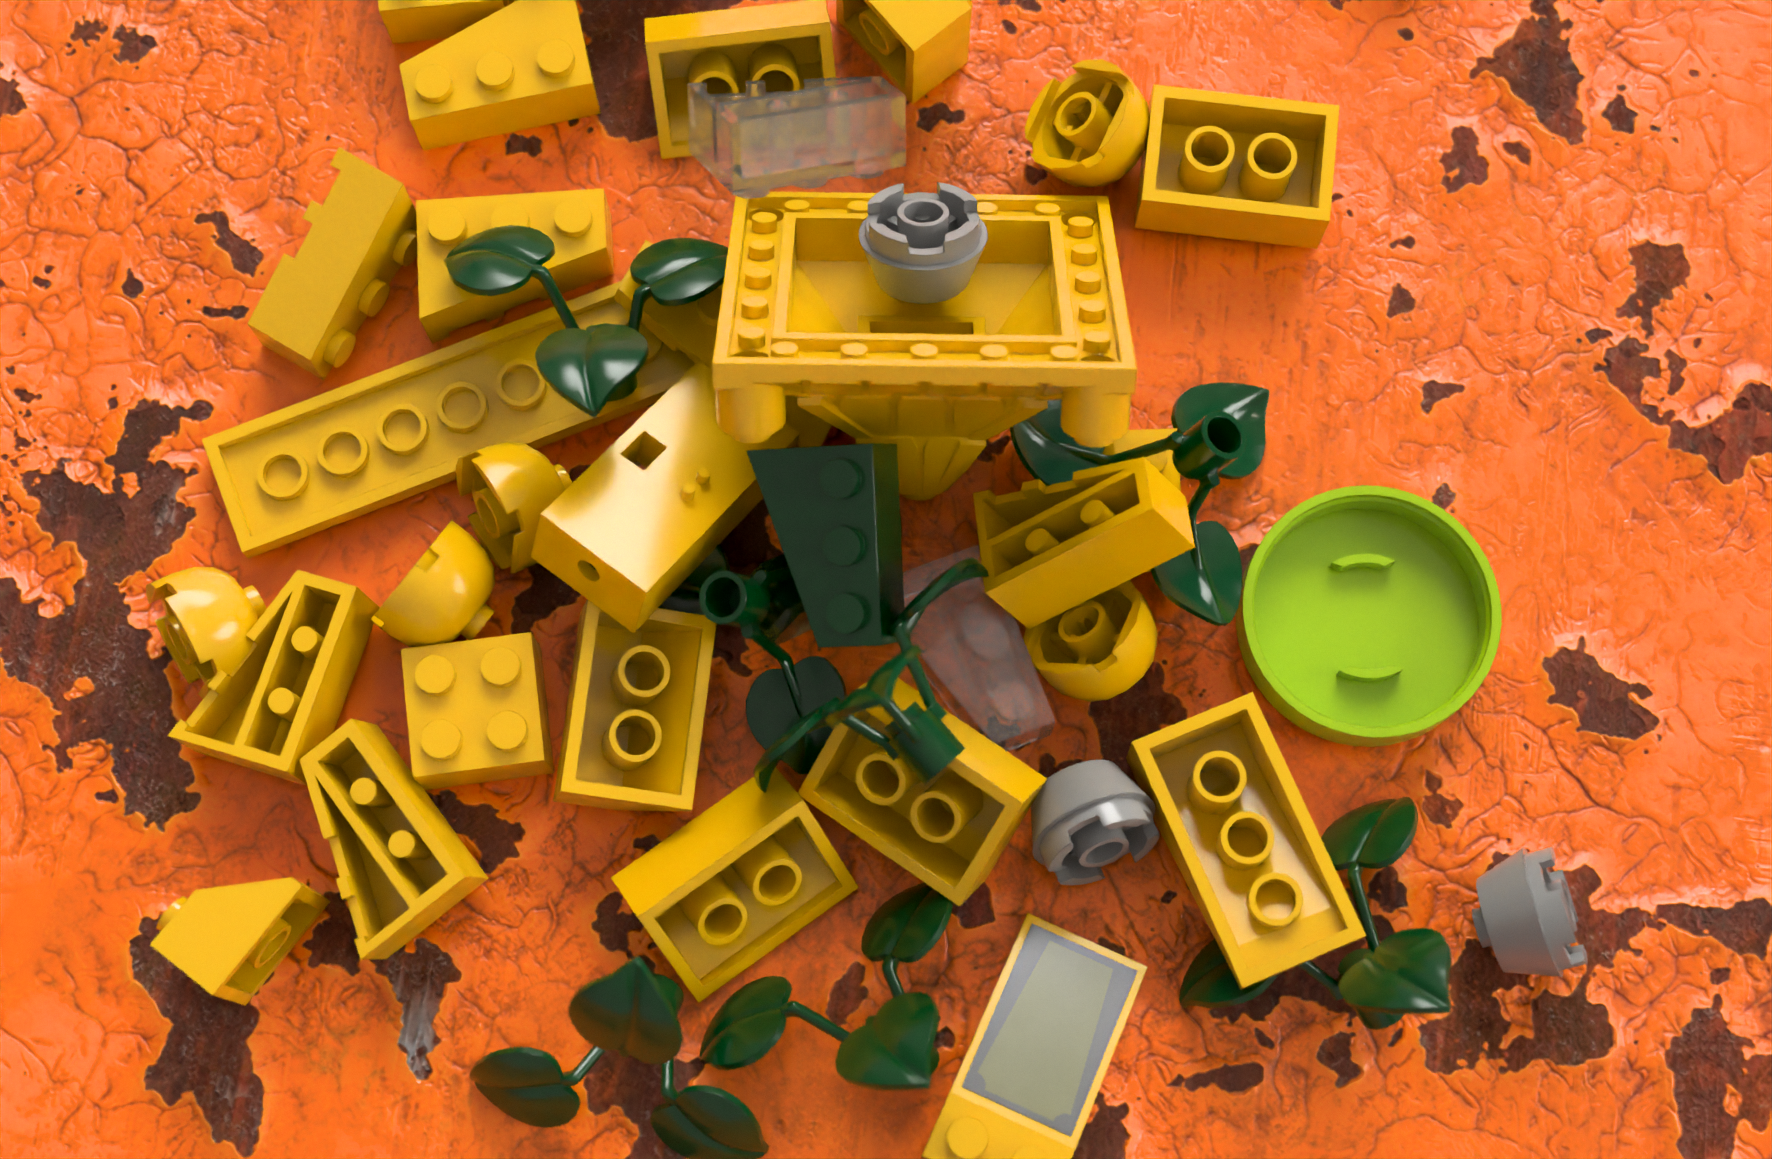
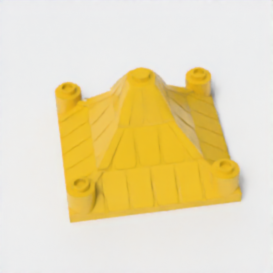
[712,191,1137,501]

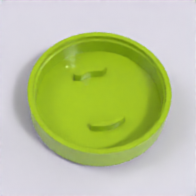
[1236,485,1502,747]

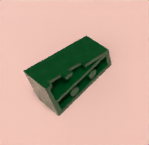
[746,443,905,647]

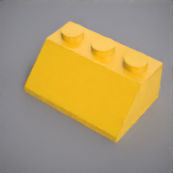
[644,0,842,159]
[553,599,717,812]
[611,767,859,1003]

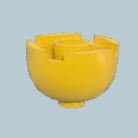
[1025,59,1149,187]
[455,442,572,573]
[370,520,495,647]
[146,567,267,699]
[1023,580,1158,702]

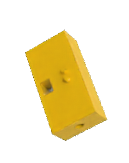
[531,360,800,633]

